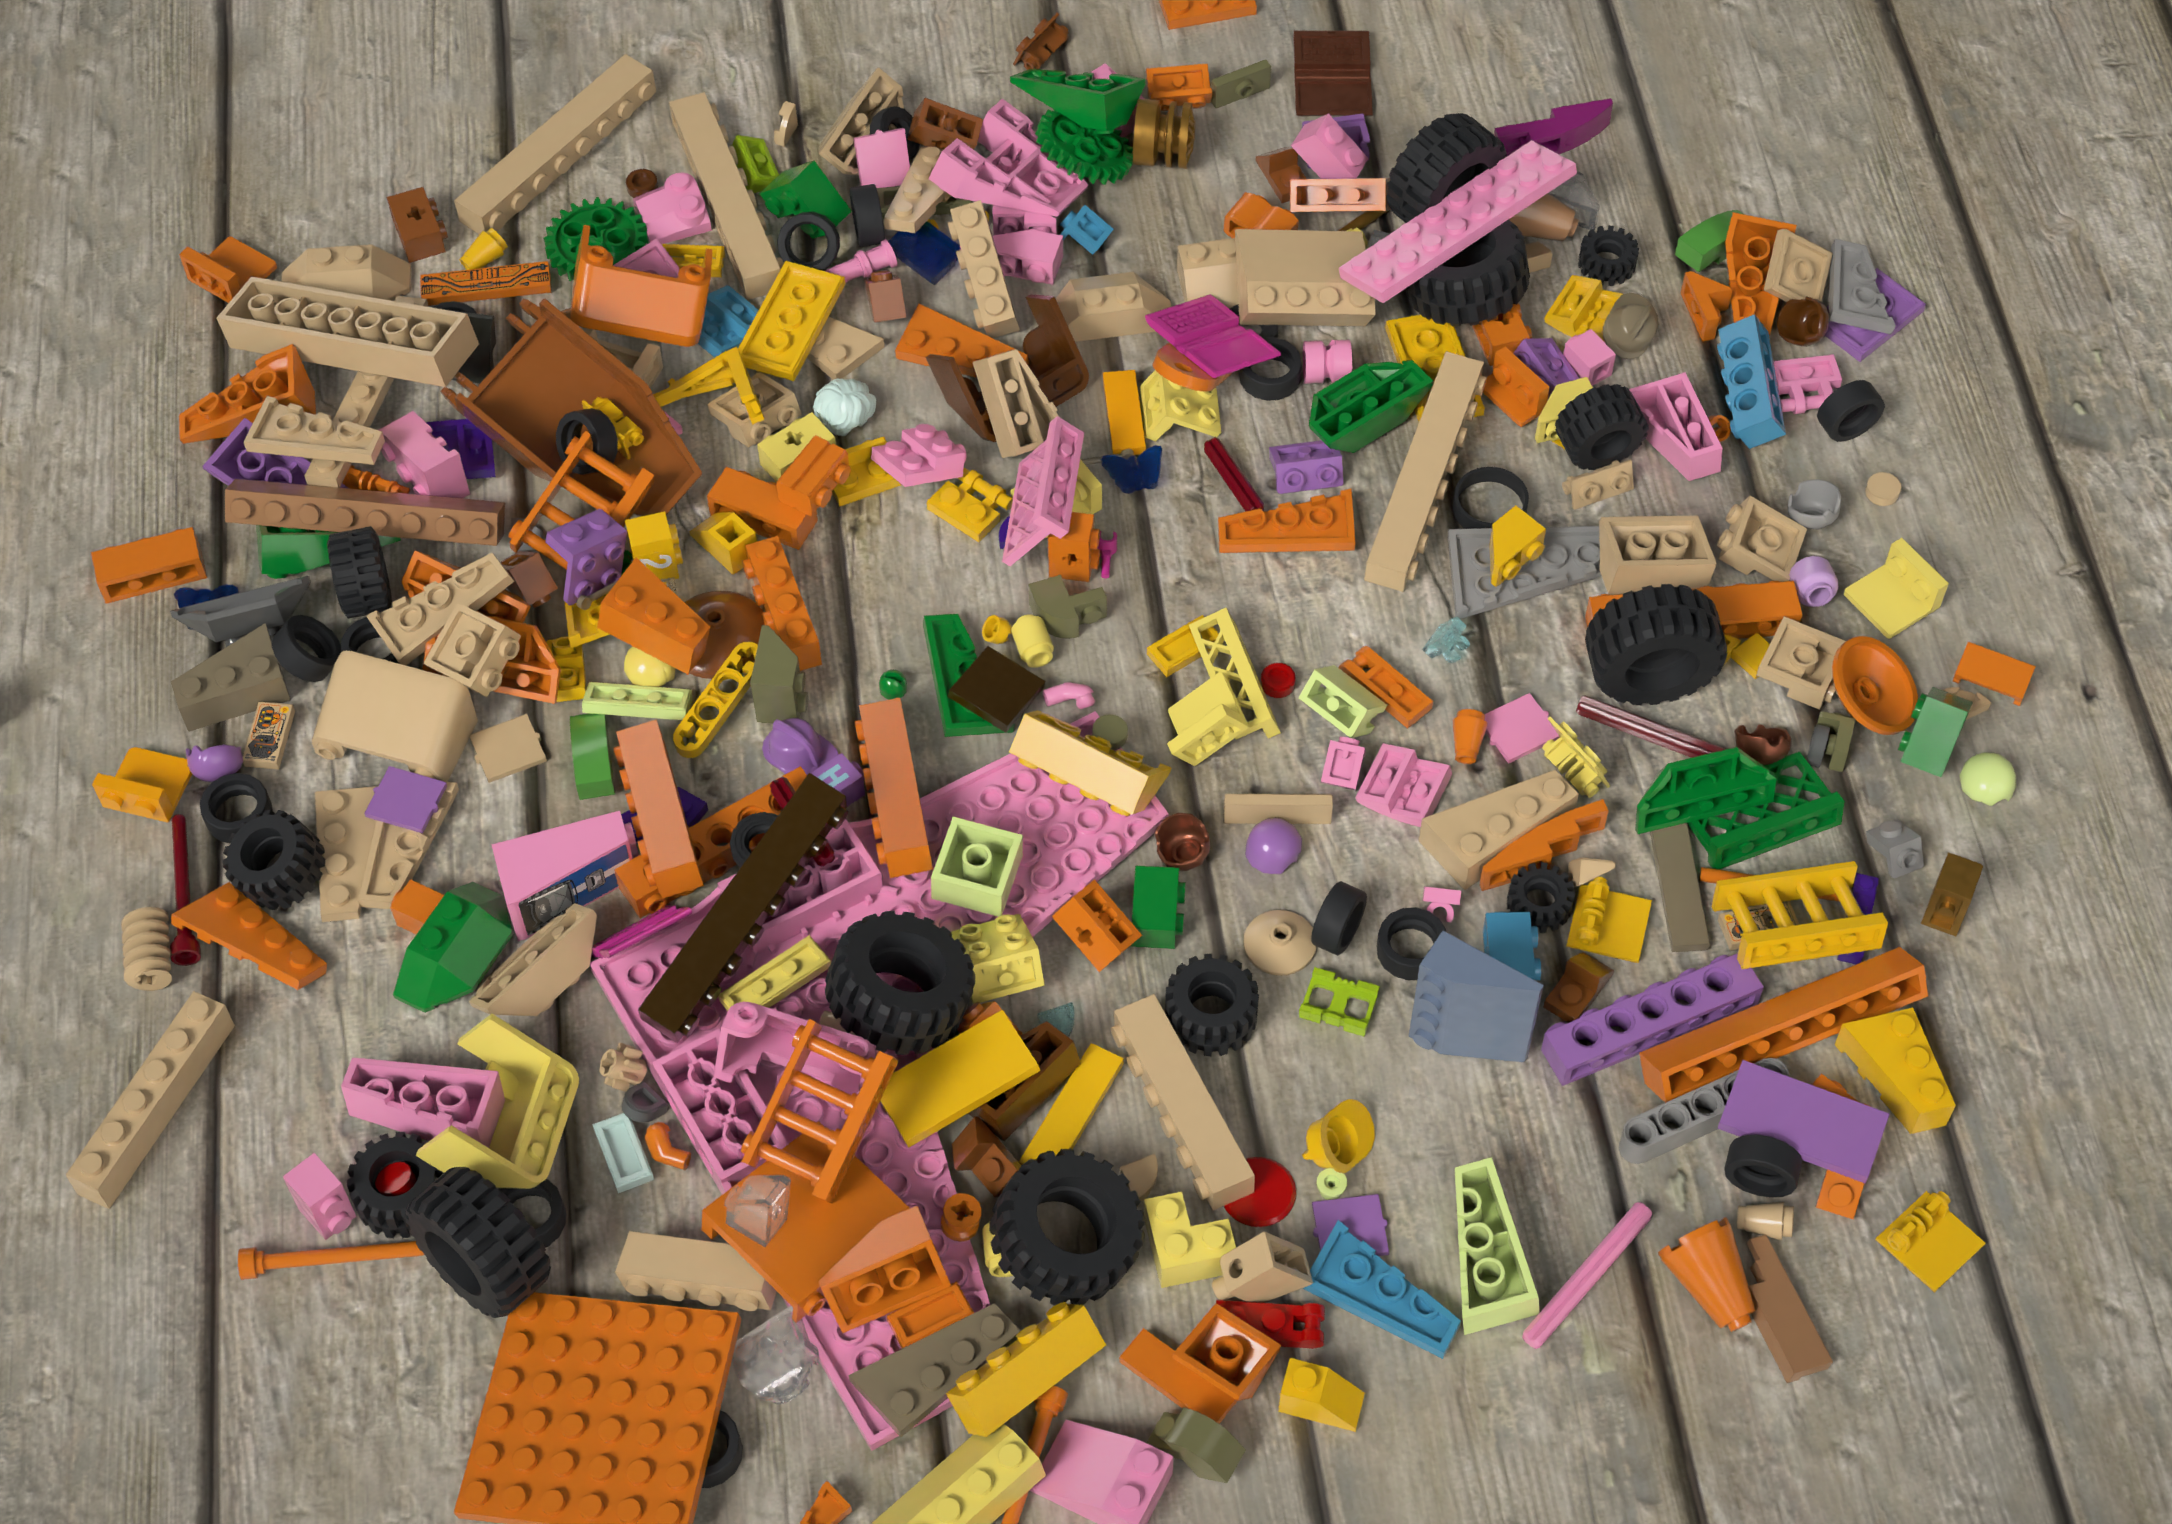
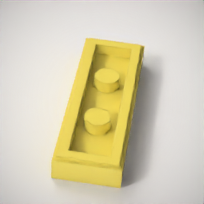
[718,935,831,1011]

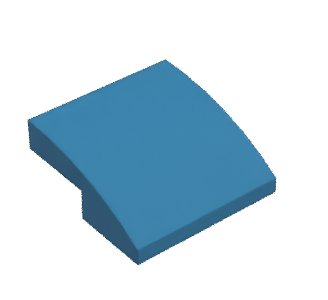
[698,285,759,358]

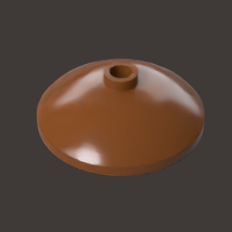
[685,591,765,679]

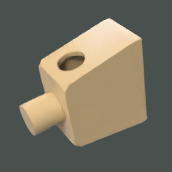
[1212,1232,1313,1303]

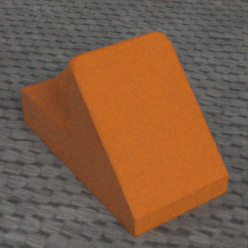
[1680,271,1732,342]

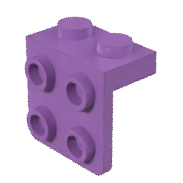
[546,508,627,605]

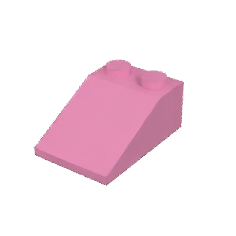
[1029,1420,1173,1524]

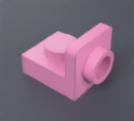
[1321,737,1366,790]

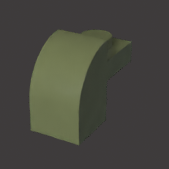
[1028,575,1107,639]
[1146,1407,1246,1483]

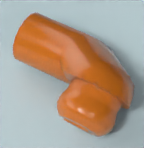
[645,1122,691,1170]

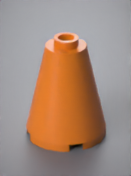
[1658,1217,1755,1332]

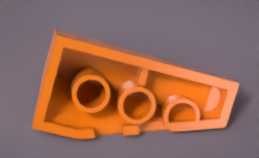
[1725,212,1797,338]
[179,344,316,444]

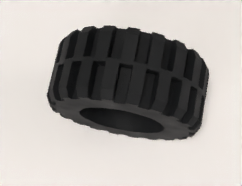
[1386,113,1507,223]
[1406,219,1530,326]
[1585,584,1728,706]
[825,911,975,1055]
[989,1149,1146,1305]
[405,1167,551,1318]

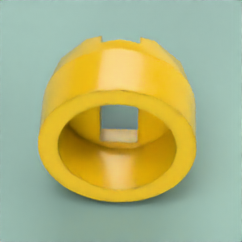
[982,615,1012,644]

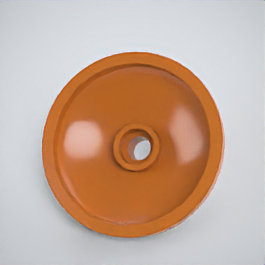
[1832,636,1918,735]

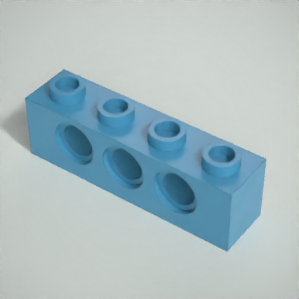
[1717,314,1786,449]

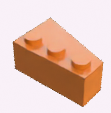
[597,557,710,675]

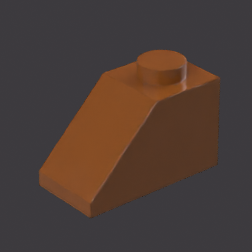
[501,551,558,607]

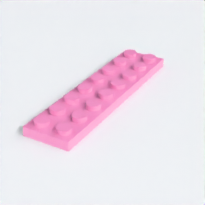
[1339,140,1577,303]

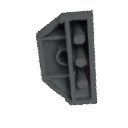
[170,576,311,647]

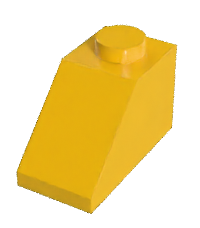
[1278,1358,1365,1432]

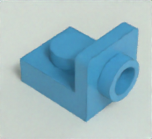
[1060,205,1114,255]

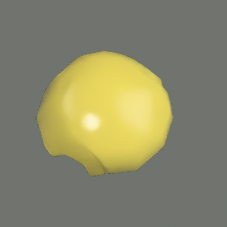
[624,646,676,687]

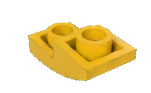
[547,636,586,702]

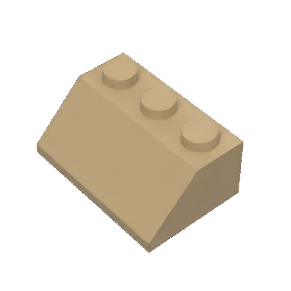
[1177,238,1238,309]
[1599,515,1717,595]

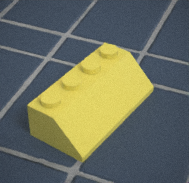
[872,1424,1046,1524]

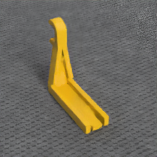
[653,347,764,424]

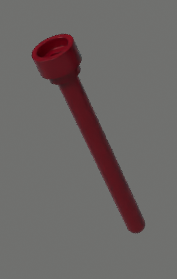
[170,814,201,966]

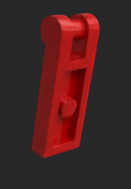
[1216,1300,1325,1349]

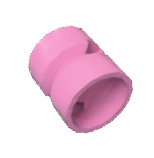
[1303,340,1352,384]

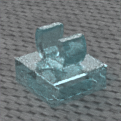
[1422,617,1470,663]

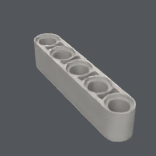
[1619,1058,1789,1164]

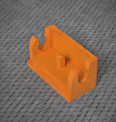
[1953,642,2036,706]

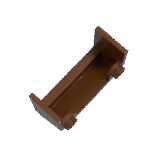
[926,294,1089,442]

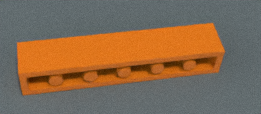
[1585,581,1802,639]
[855,698,933,878]
[613,719,704,899]

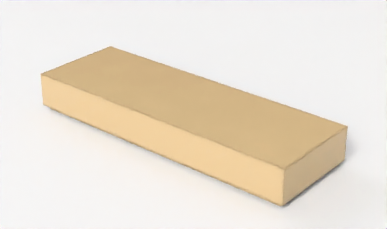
[1224,794,1333,824]

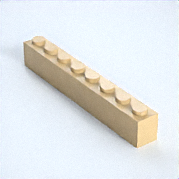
[454,54,656,234]
[669,92,784,300]
[1364,351,1487,592]

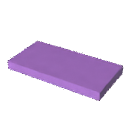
[1717,1060,1890,1184]

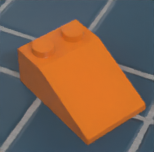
[818,1206,951,1333]

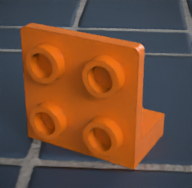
[179,236,277,303]

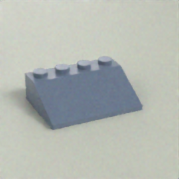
[1409,931,1544,1062]

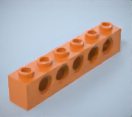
[614,766,807,919]

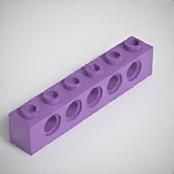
[1541,953,1764,1086]

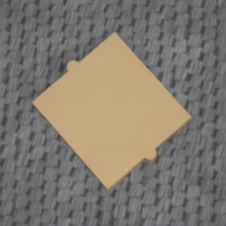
[469,714,547,783]

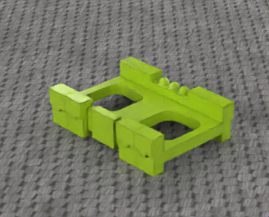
[1299,967,1380,1037]

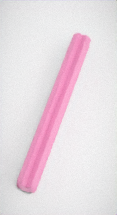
[1522,1202,1652,1349]

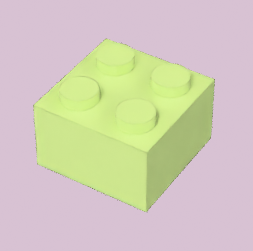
[931,817,1023,917]

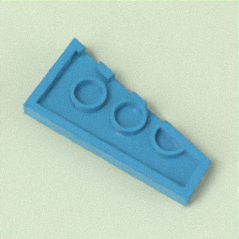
[1302,1220,1461,1359]

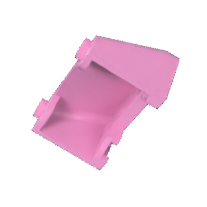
[714,1002,876,1119]

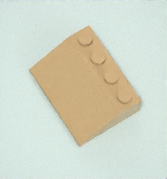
[1235,229,1376,326]

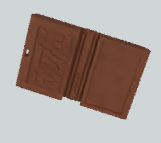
[1293,31,1373,116]

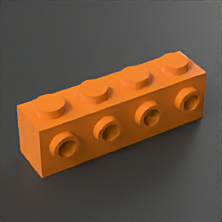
[742,536,822,671]

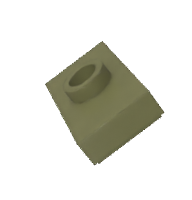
[1211,59,1271,109]

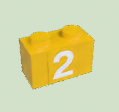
[625,511,683,582]

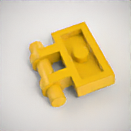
[927,467,1013,542]

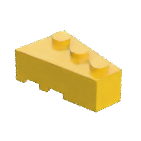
[1834,1007,1956,1134]

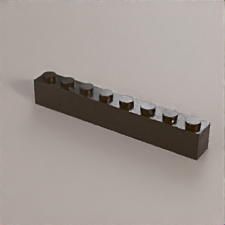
[638,773,848,1043]

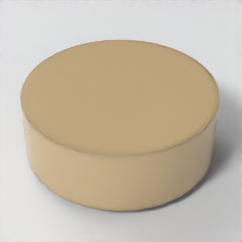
[1865,472,1901,506]

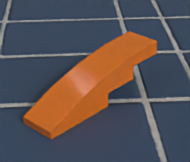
[1479,799,1609,891]

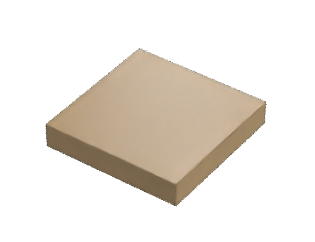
[1764,229,1833,303]

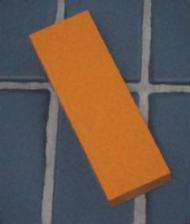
[1119,1328,1237,1424]

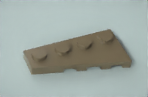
[848,1303,1020,1437]

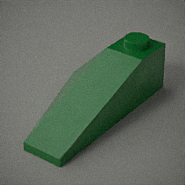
[256,525,401,579]

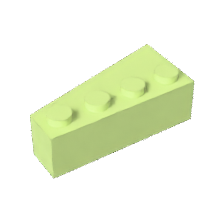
[1455,1157,1539,1335]

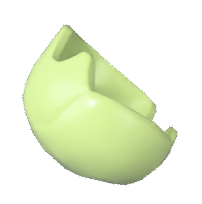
[1959,752,2016,806]

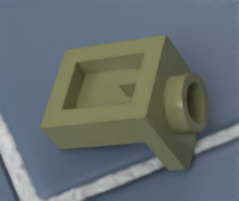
[1817,711,1855,772]

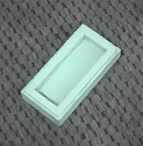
[592,1113,654,1193]

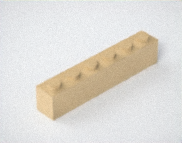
[66,991,235,1209]
[1111,994,1255,1210]

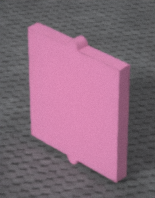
[854,128,910,188]
[1485,693,1560,764]

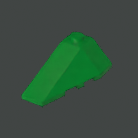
[1010,69,1146,134]

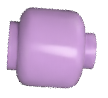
[1789,556,1839,607]

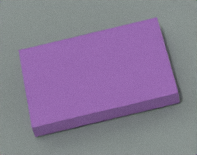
[1825,268,1926,362]

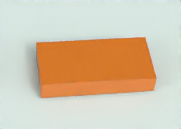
[886,1281,974,1349]

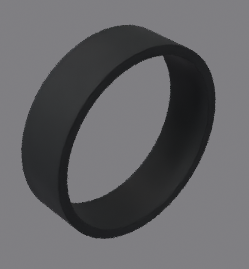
[1453,467,1529,529]

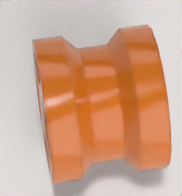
[940,1193,982,1242]

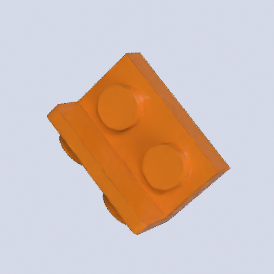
[1483,346,1550,427]

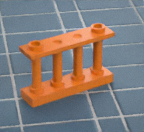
[508,431,655,570]
[741,1019,899,1204]

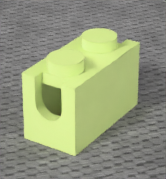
[1299,665,1387,738]

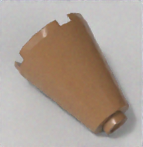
[1509,193,1579,241]

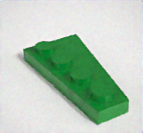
[923,614,1015,737]

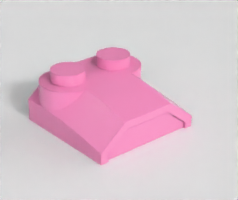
[633,172,712,244]

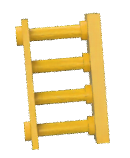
[1711,861,1888,969]

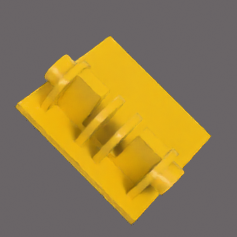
[1566,877,1652,963]
[1875,1191,1986,1293]

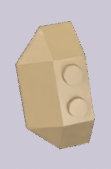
[819,67,904,176]
[281,244,411,301]
[1056,272,1172,342]
[469,903,597,1016]

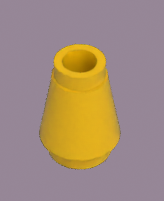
[459,228,508,270]

